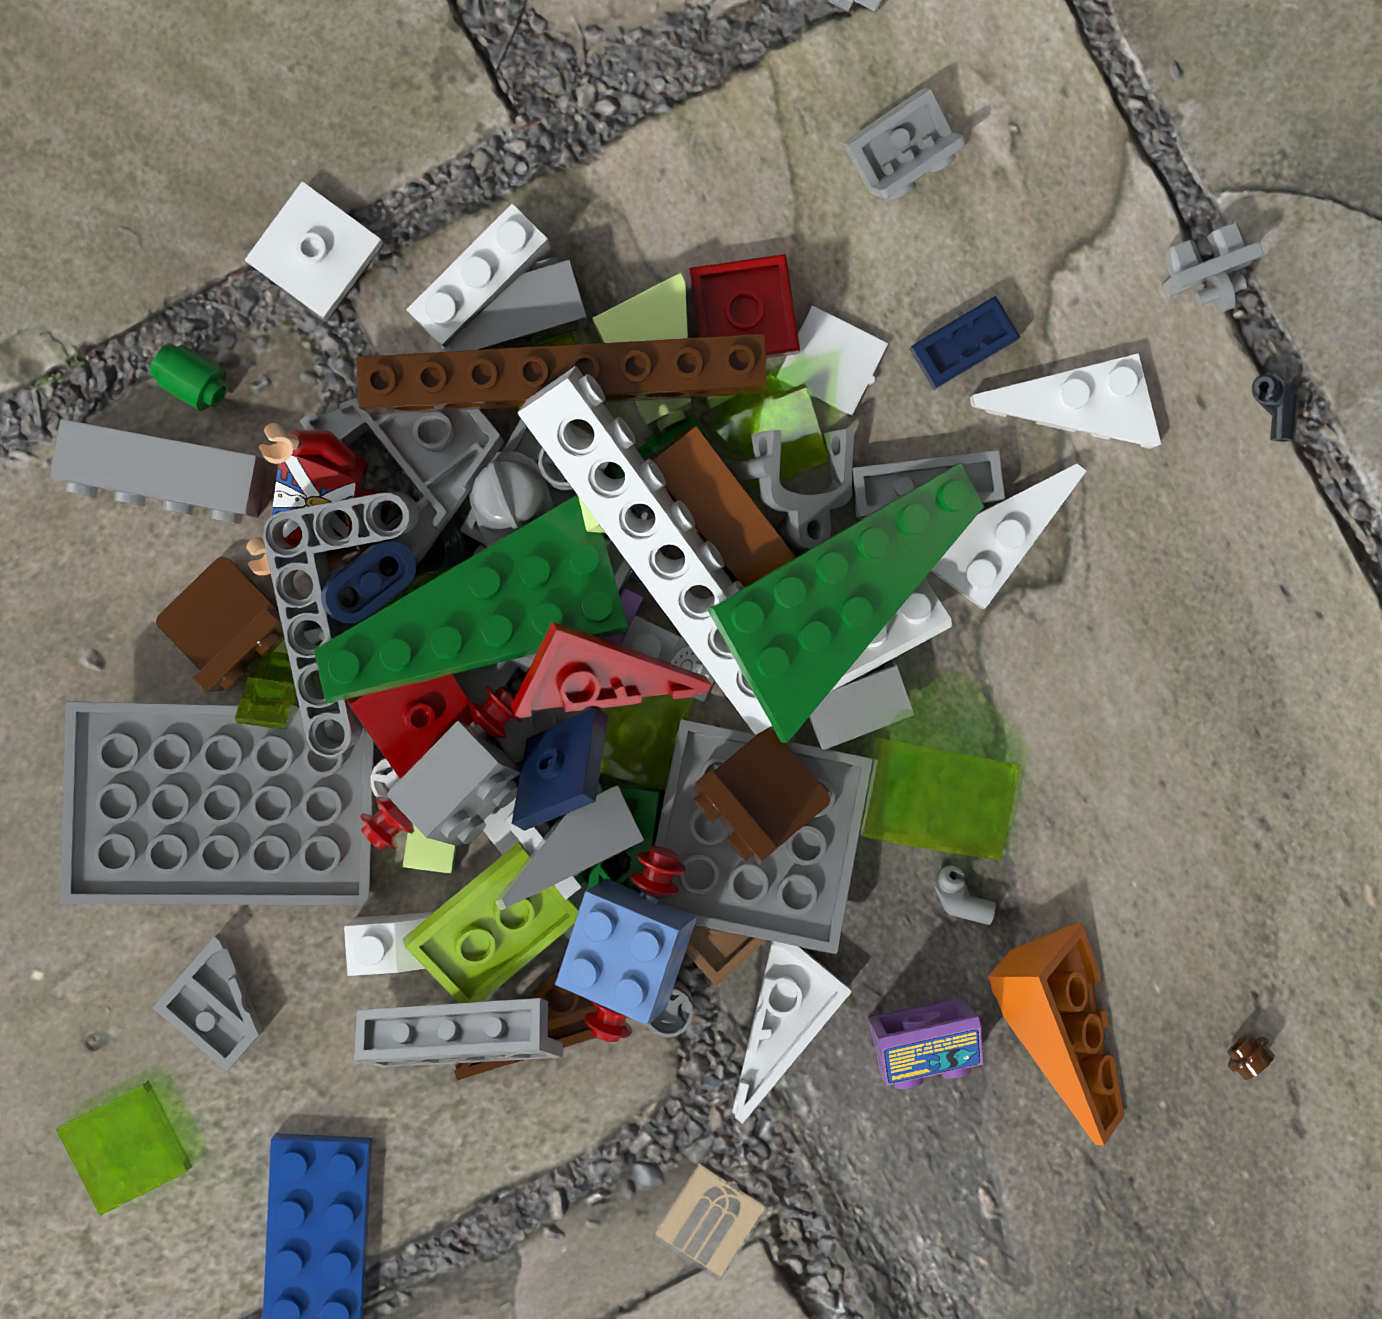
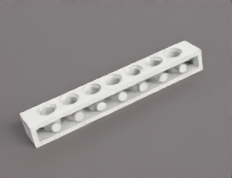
[518,366,772,735]

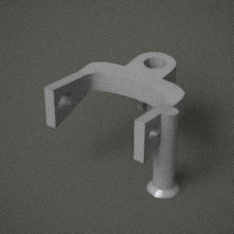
[721,429,855,551]

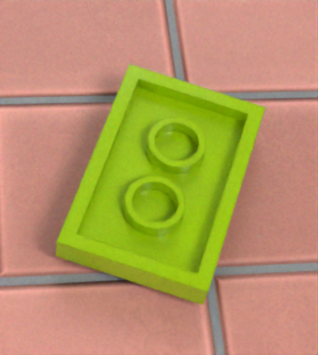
[403,842,579,1003]

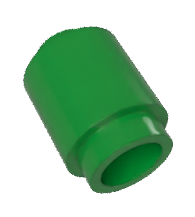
[150,343,228,411]

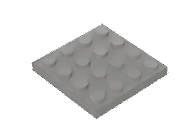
[655,719,873,954]

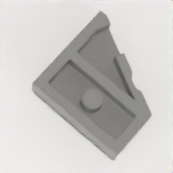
[152,933,263,1072]

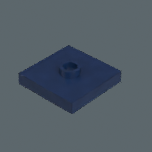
[511,707,608,831]

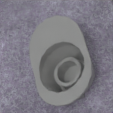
[469,450,555,547]

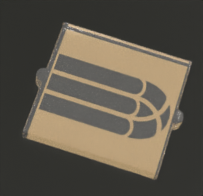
[653,1164,766,1282]

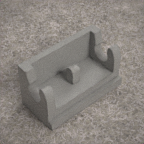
[808,660,914,750]

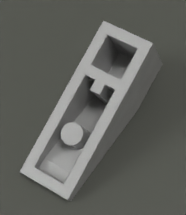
[441,258,589,352]
[495,783,644,911]

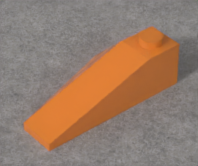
[988,923,1125,1146]

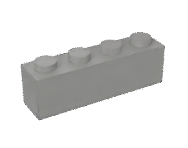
[49,419,268,524]

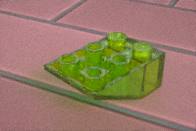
[859,736,1020,861]

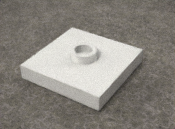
[245,181,384,321]

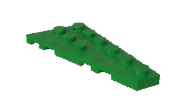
[707,463,984,743]
[314,494,628,704]

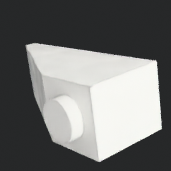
[344,912,434,976]

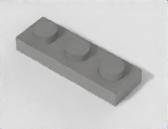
[852,450,1005,518]

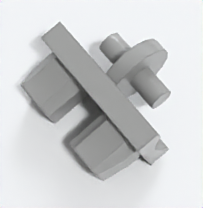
[1162,222,1264,312]

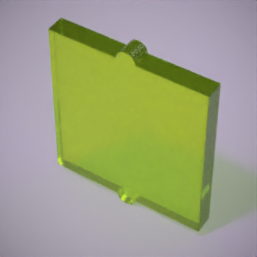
[728,384,829,489]

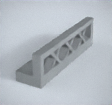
[354,998,563,1067]

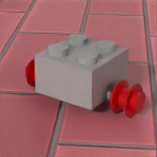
[360,686,523,850]

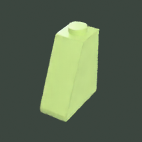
[592,273,691,432]

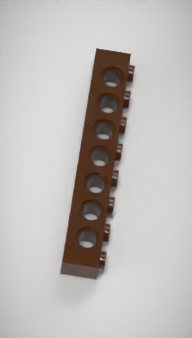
[356,334,768,415]

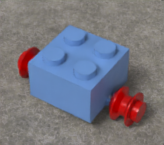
[555,846,697,1042]

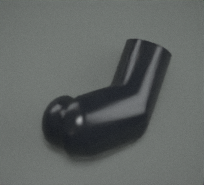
[1252,373,1299,442]

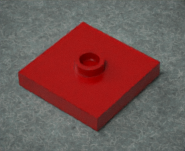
[689,254,800,359]
[345,674,476,779]

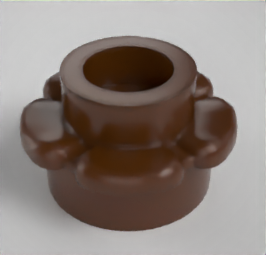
[1227,1034,1275,1080]

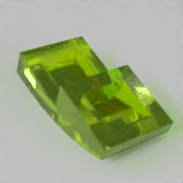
[235,651,299,730]

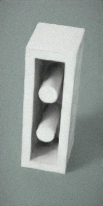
[406,204,552,348]

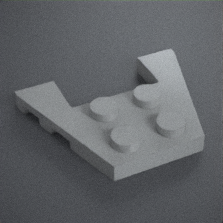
[299,398,504,565]

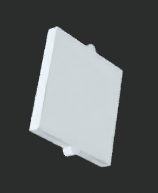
[776,305,888,416]

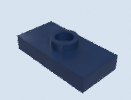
[909,295,1021,390]

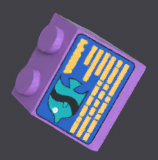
[868,997,983,1089]

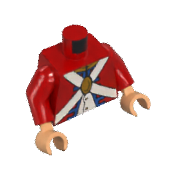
[246,423,391,576]

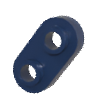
[321,541,416,624]

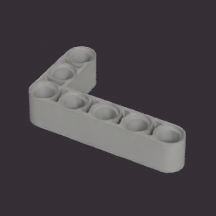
[263,492,419,757]

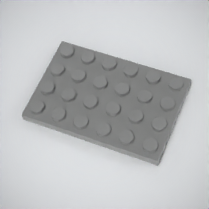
[60,701,374,905]

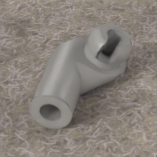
[934,865,996,925]

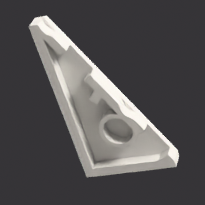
[970,353,1162,449]
[931,464,1086,609]
[732,941,852,1124]

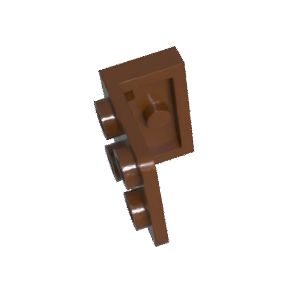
[156,557,285,692]
[693,728,830,865]

